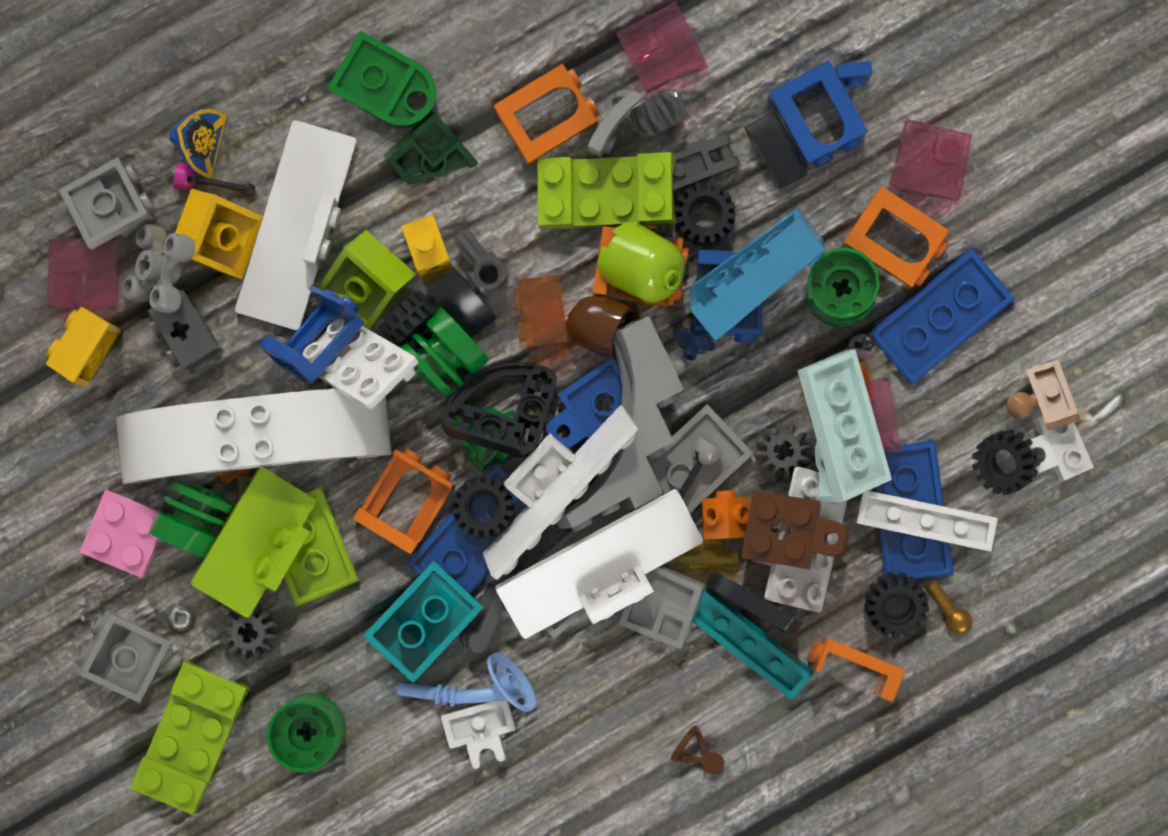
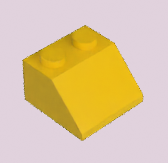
[175,189,263,280]
[46,306,122,387]

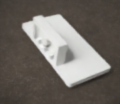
[302,318,418,410]
[752,467,847,613]

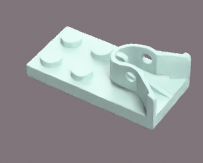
[797,349,892,503]

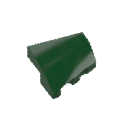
[383,111,478,185]

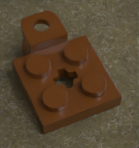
[741,490,849,570]

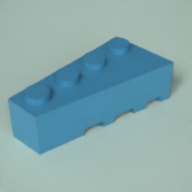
[689,208,825,341]

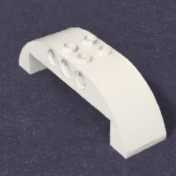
[116,389,392,485]

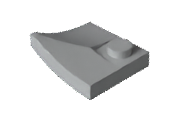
[588,90,643,158]
[619,565,706,649]

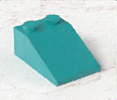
[363,561,484,683]

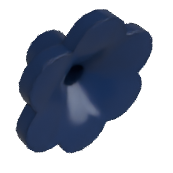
[673,328,715,361]

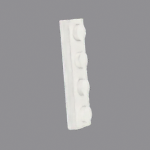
[856,491,998,552]

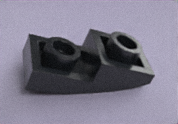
[744,112,808,190]
[427,267,497,338]

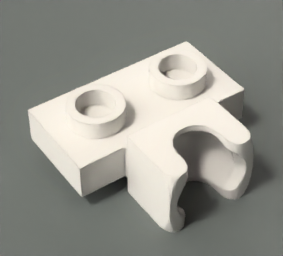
[1029,416,1094,482]
[441,700,516,769]

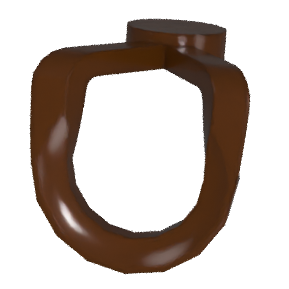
[671,725,725,775]

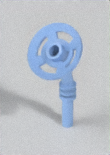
[397,653,536,712]

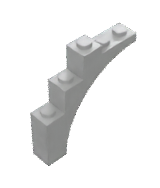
[557,316,684,532]

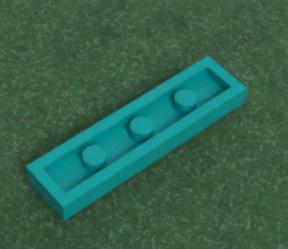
[693,587,815,700]

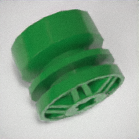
[805,247,880,328]
[399,307,490,399]
[148,479,235,558]
[266,693,347,773]

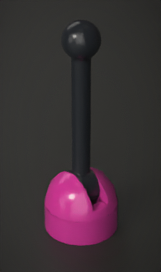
[173,162,255,196]

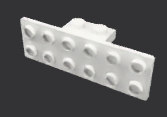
[235,120,357,331]
[483,405,638,580]
[495,489,703,639]

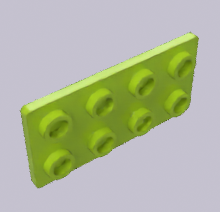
[191,467,316,618]

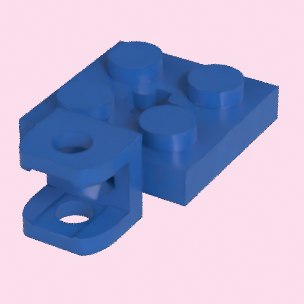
[545,357,622,450]

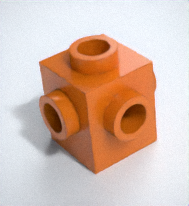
[702,490,750,540]

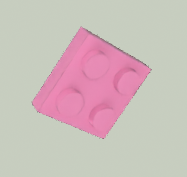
[79,490,163,578]

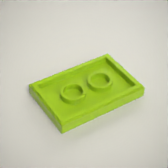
[284,487,360,607]

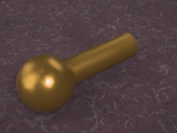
[924,579,973,636]

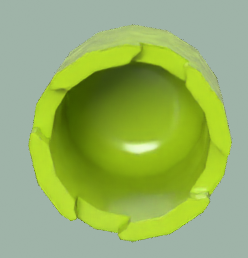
[598,222,685,303]

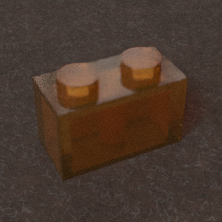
[513,274,568,349]

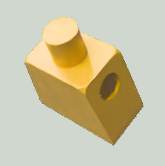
[401,214,453,285]

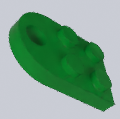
[327,30,437,128]

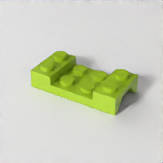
[537,152,676,230]
[130,661,250,815]

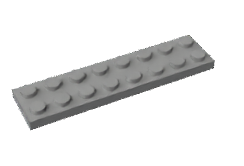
[537,404,753,639]

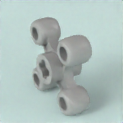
[122,224,195,313]

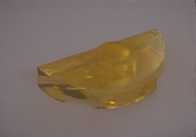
[671,538,740,572]

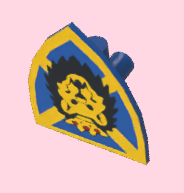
[170,108,227,179]

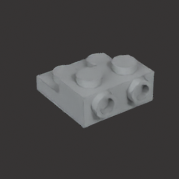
[59,157,156,250]
[73,609,171,703]

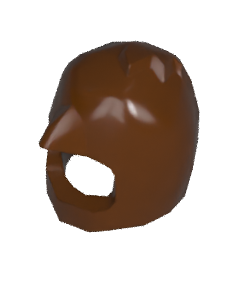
[566,296,641,357]

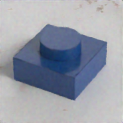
[835,61,873,88]

